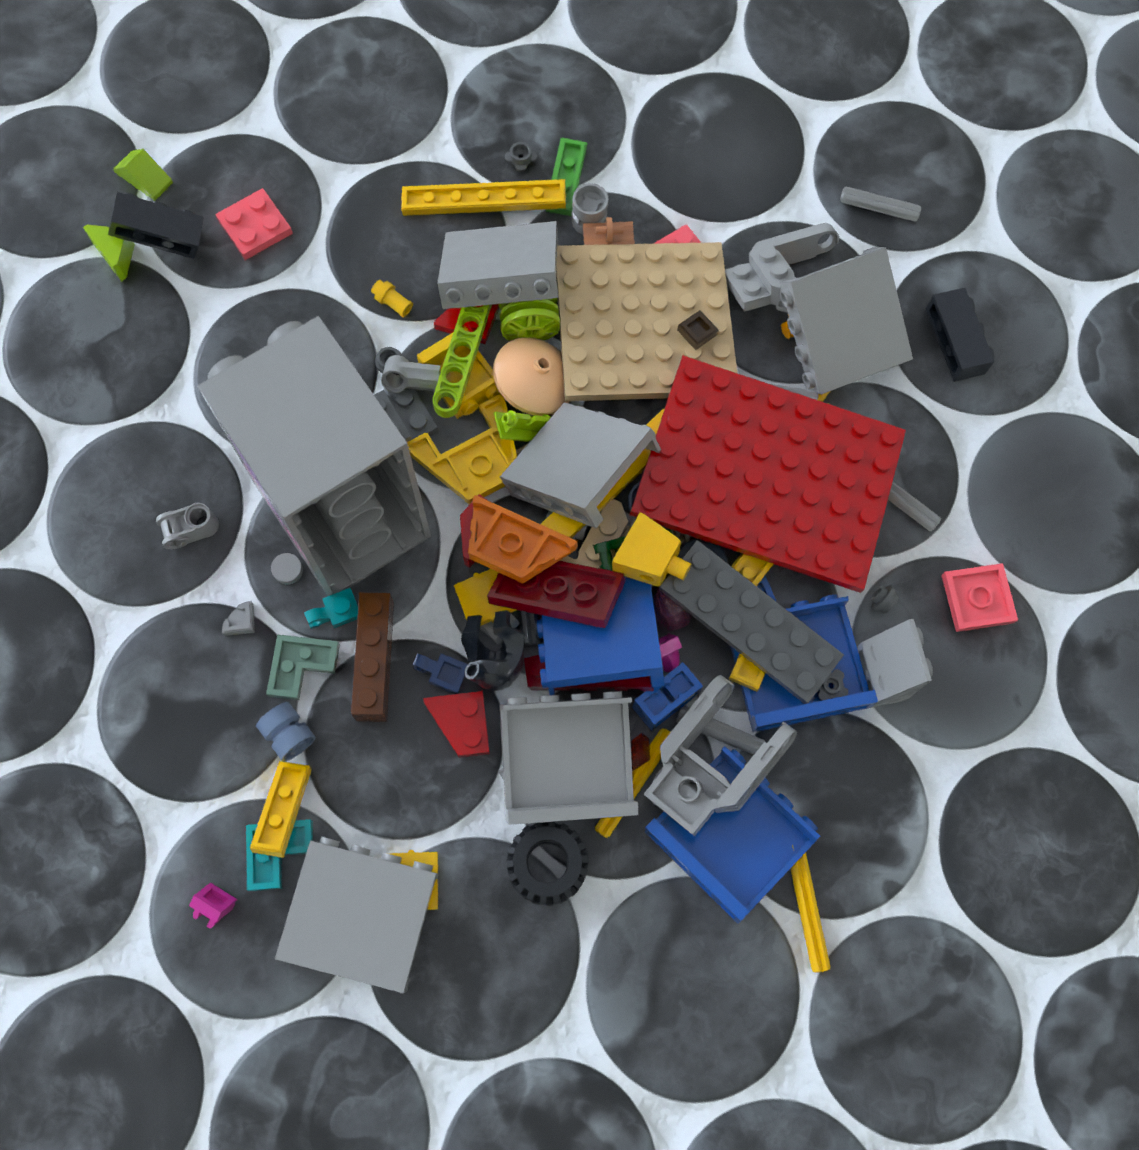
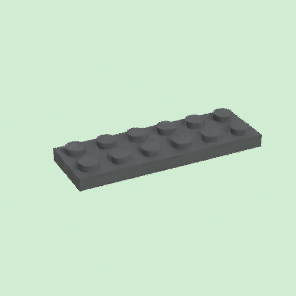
[659,540,844,704]

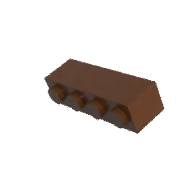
[351,592,394,722]

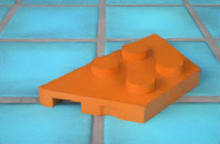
[468,495,578,584]

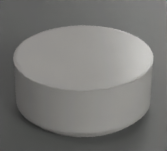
[271,553,303,585]

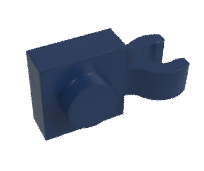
[412,653,468,694]

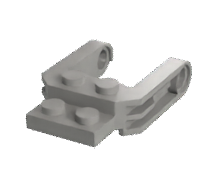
[725,223,839,312]
[644,675,797,836]

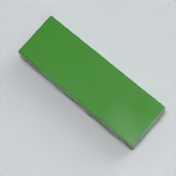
[546,138,587,216]

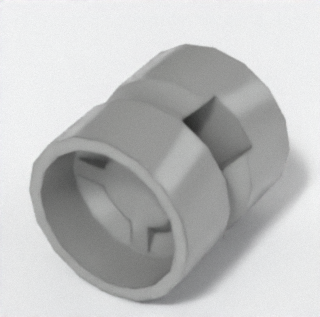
[572,183,609,235]

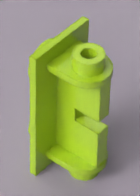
[494,410,551,442]

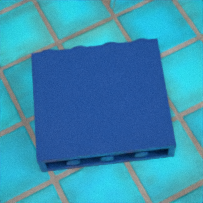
[537,577,665,695]
[731,594,878,733]
[645,746,820,924]

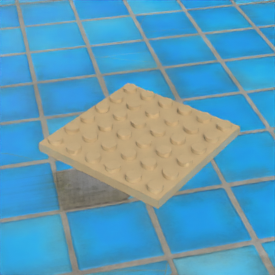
[556,242,737,401]

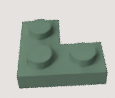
[266,634,340,700]

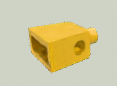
[612,512,691,586]

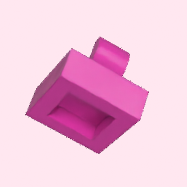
[189,882,237,928]

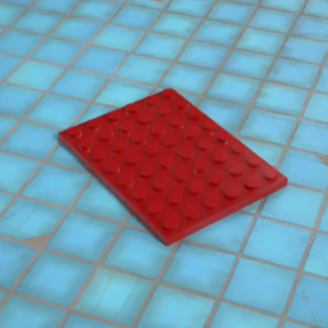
[630,355,906,593]

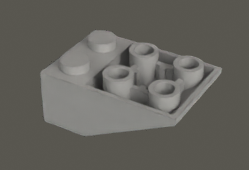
[857,619,933,708]

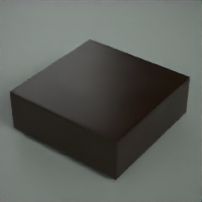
[677,310,719,350]

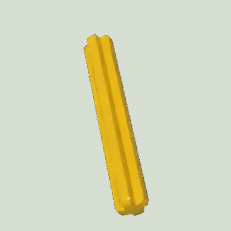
[595,728,670,838]
[790,845,830,973]

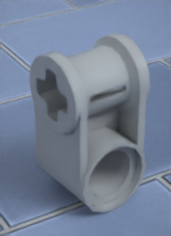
[156,503,219,549]

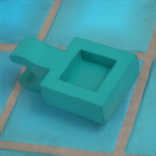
[304,588,358,629]

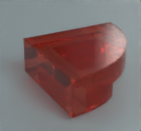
[630,733,650,771]

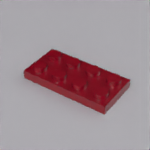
[487,561,625,628]

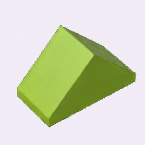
[113,149,173,201]
[83,224,135,281]

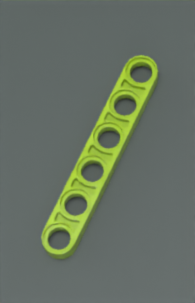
[433,304,492,418]

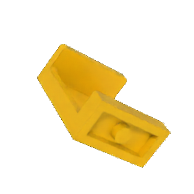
[417,325,500,419]

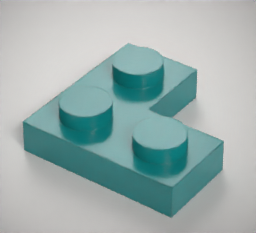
[246,819,313,891]

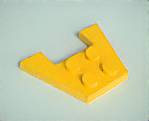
[407,394,517,504]

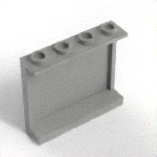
[437,221,560,309]
[780,247,913,395]
[500,402,661,528]
[500,691,638,825]
[275,837,439,993]

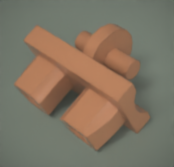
[583,217,635,245]

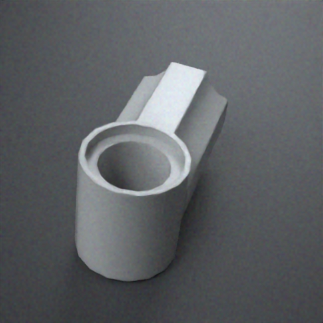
[381,355,441,393]

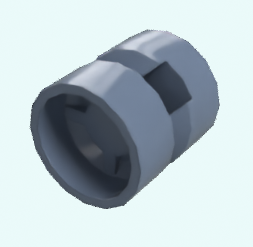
[256,702,316,762]

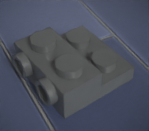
[374,388,439,442]

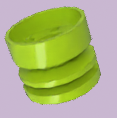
[499,298,560,341]

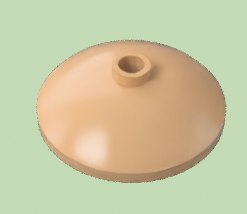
[493,338,570,416]

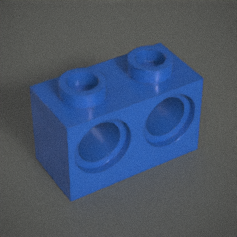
[632,662,703,732]

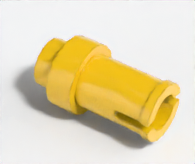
[371,280,413,318]

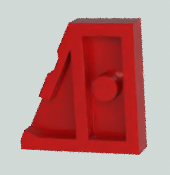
[423,691,490,758]

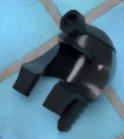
[461,610,524,691]

